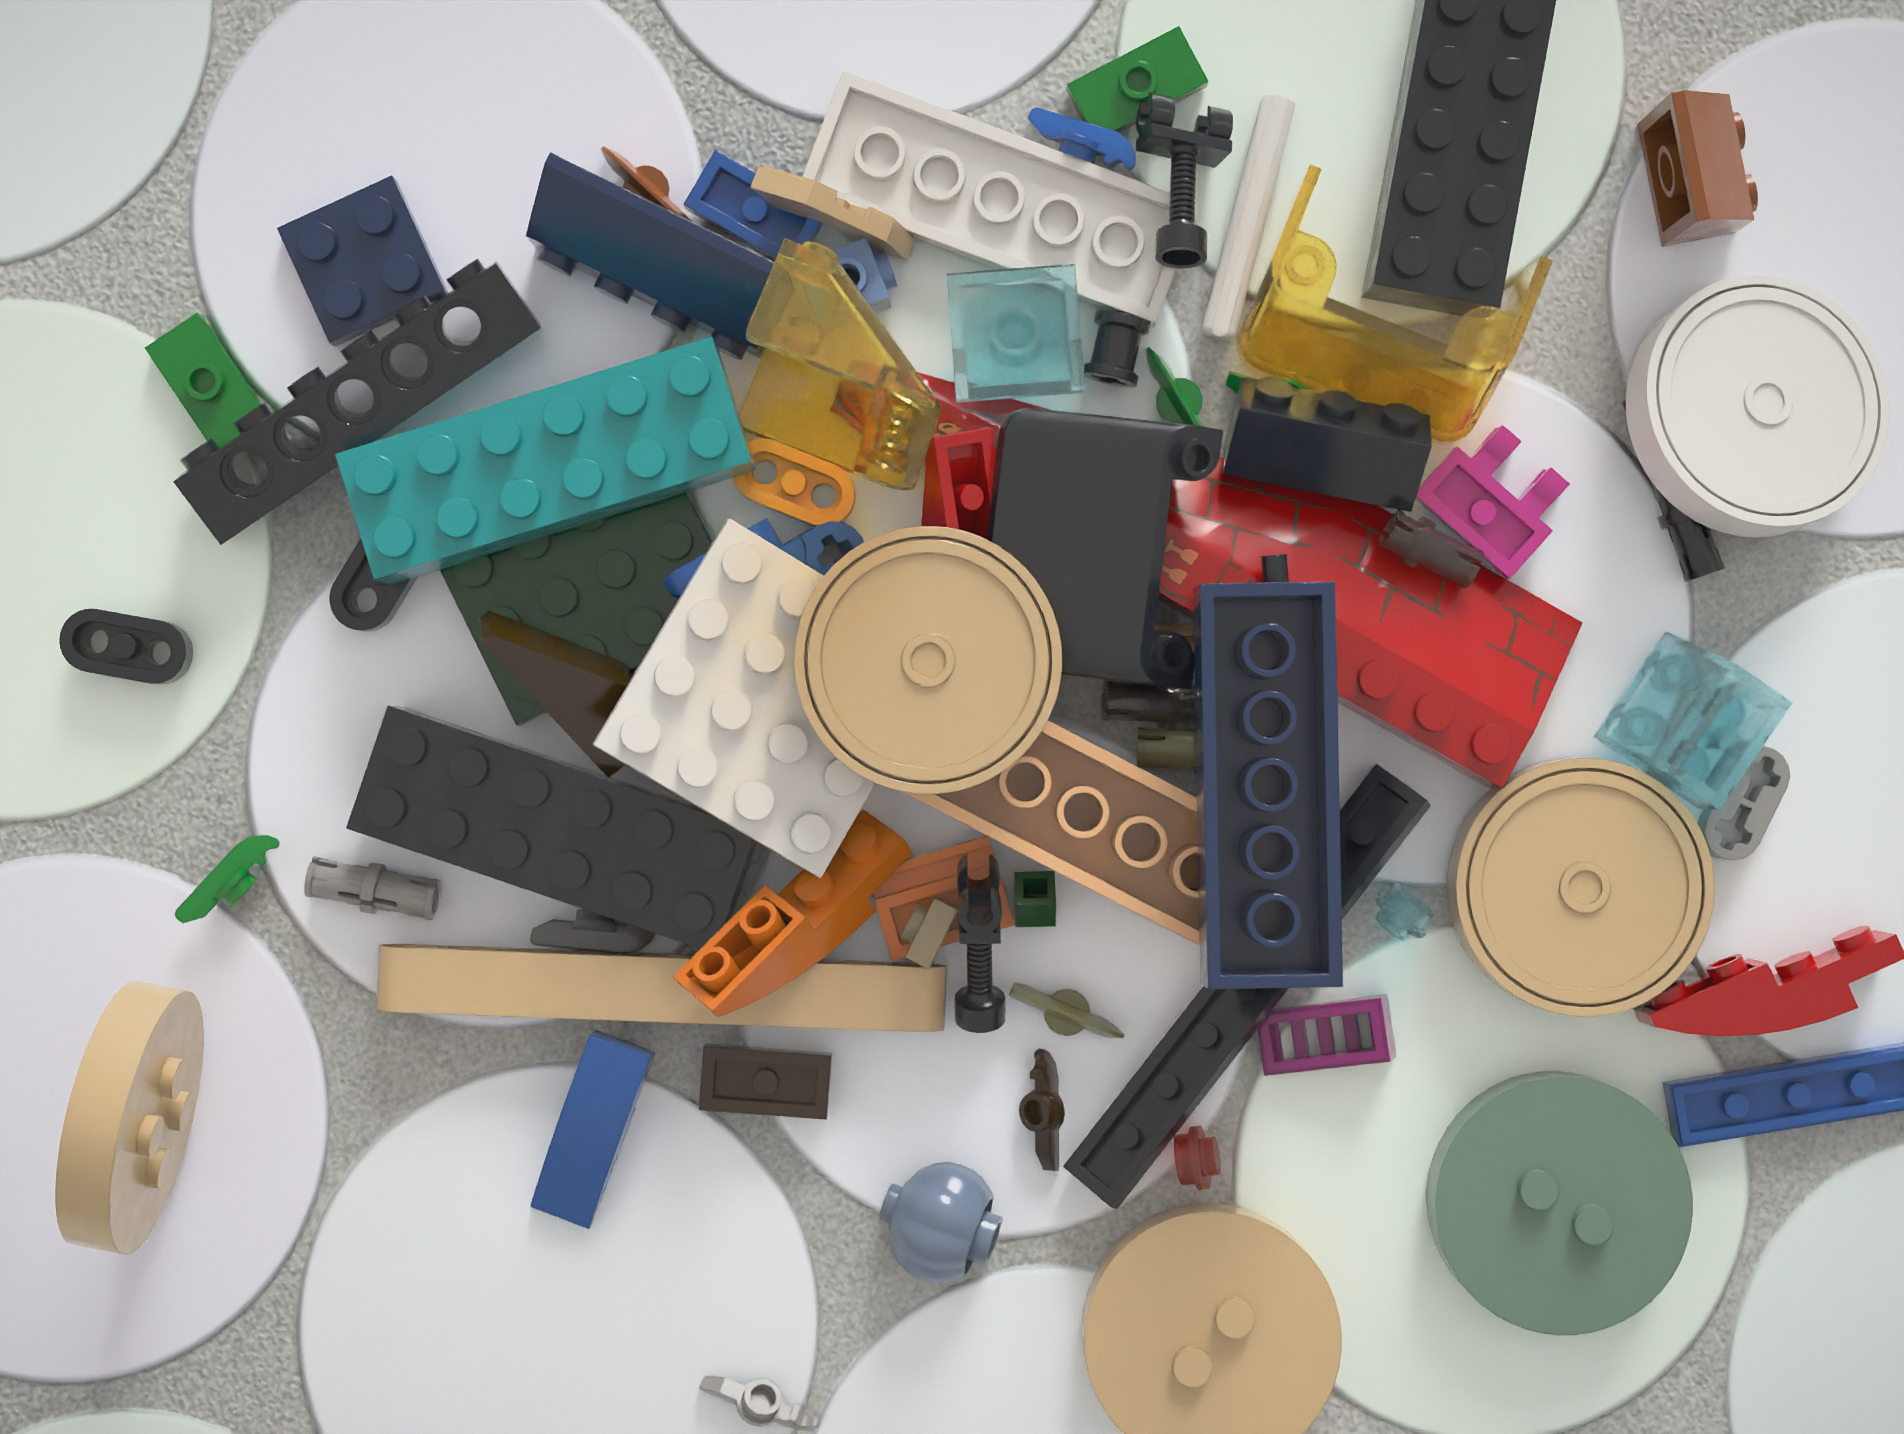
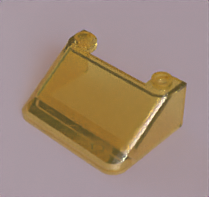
[739,238,941,491]

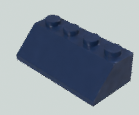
[525,152,794,360]

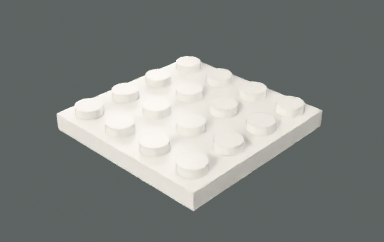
[592,518,875,878]

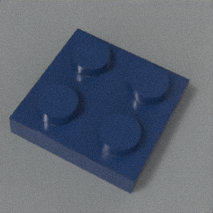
[277,175,449,347]

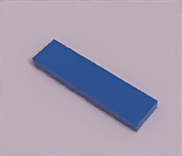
[1662,1042,1904,1148]

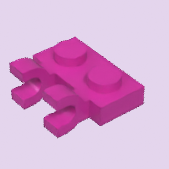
[1416,425,1570,579]

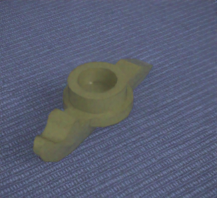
[1009,982,1125,1039]

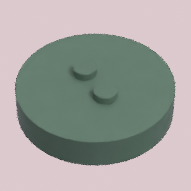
[1426,1071,1693,1335]

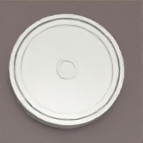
[1626,275,1890,538]

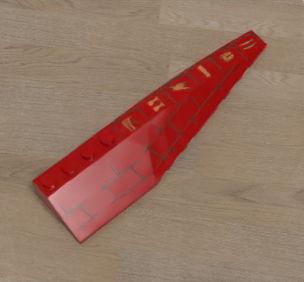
[829,356,1583,788]

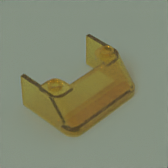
[1236,164,1553,445]

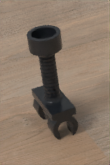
[1136,92,1233,269]
[954,854,1006,1033]

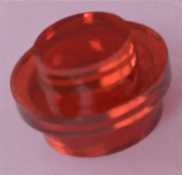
[1174,1125,1221,1190]

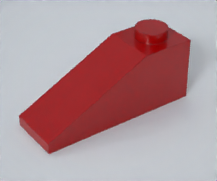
[921,427,996,539]

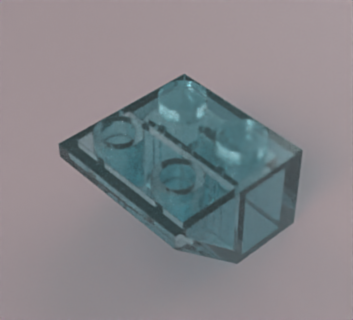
[1593,632,1793,810]

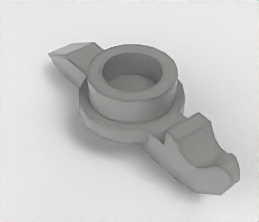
[699,1376,819,1431]

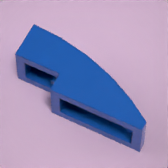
[530,1030,656,1229]

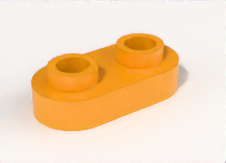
[733,438,856,527]

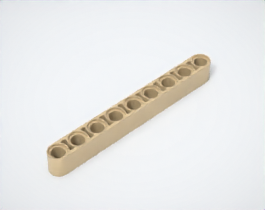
[376,944,947,1032]

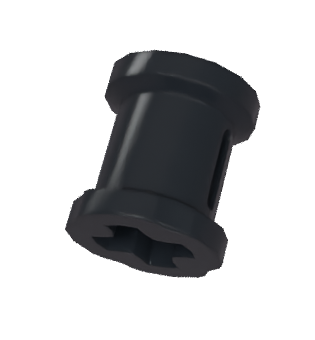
[1081,310,1151,387]

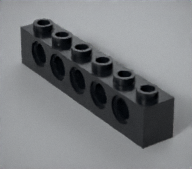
[173,258,541,545]

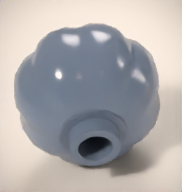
[879,1162,1003,1283]

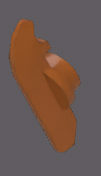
[600,146,692,221]

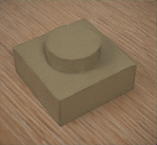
[901,896,958,969]

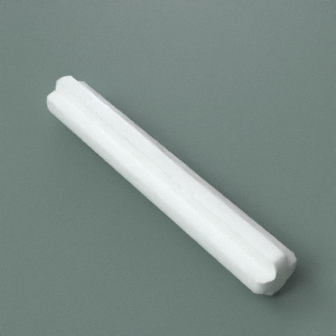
[1201,93,1296,341]

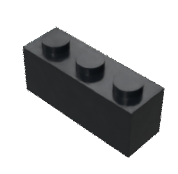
[1223,377,1432,512]

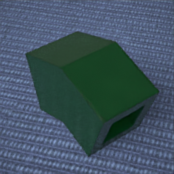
[1014,871,1056,928]

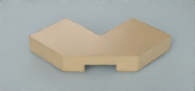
[750,165,916,261]

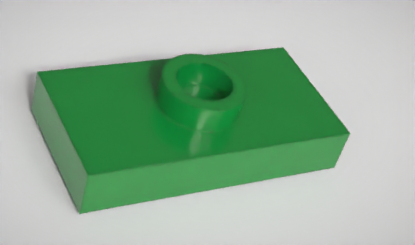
[1066,26,1209,133]
[144,313,262,448]

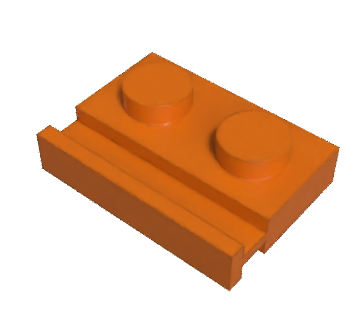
[873,836,1015,961]

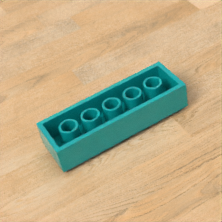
[335,336,756,585]

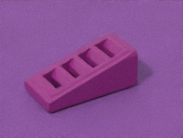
[1257,994,1396,1076]

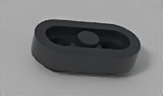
[329,538,418,632]
[59,608,193,684]

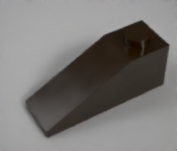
[479,610,634,778]

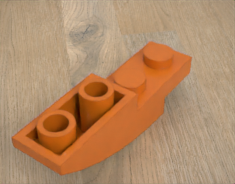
[673,809,912,1017]

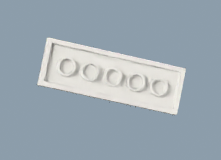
[802,70,1201,327]

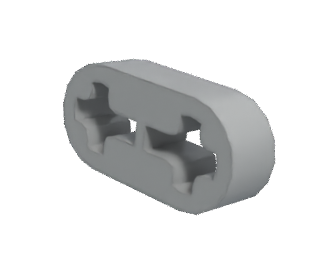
[1698,746,1791,860]

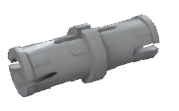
[304,856,441,920]

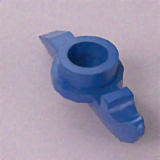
[1028,108,1136,171]

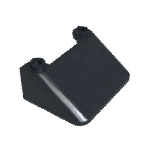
[986,408,1223,690]

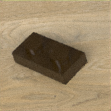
[699,1043,832,1120]

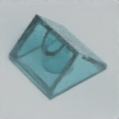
[946,264,1086,403]

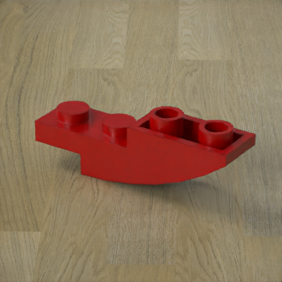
[1633,926,1904,1036]

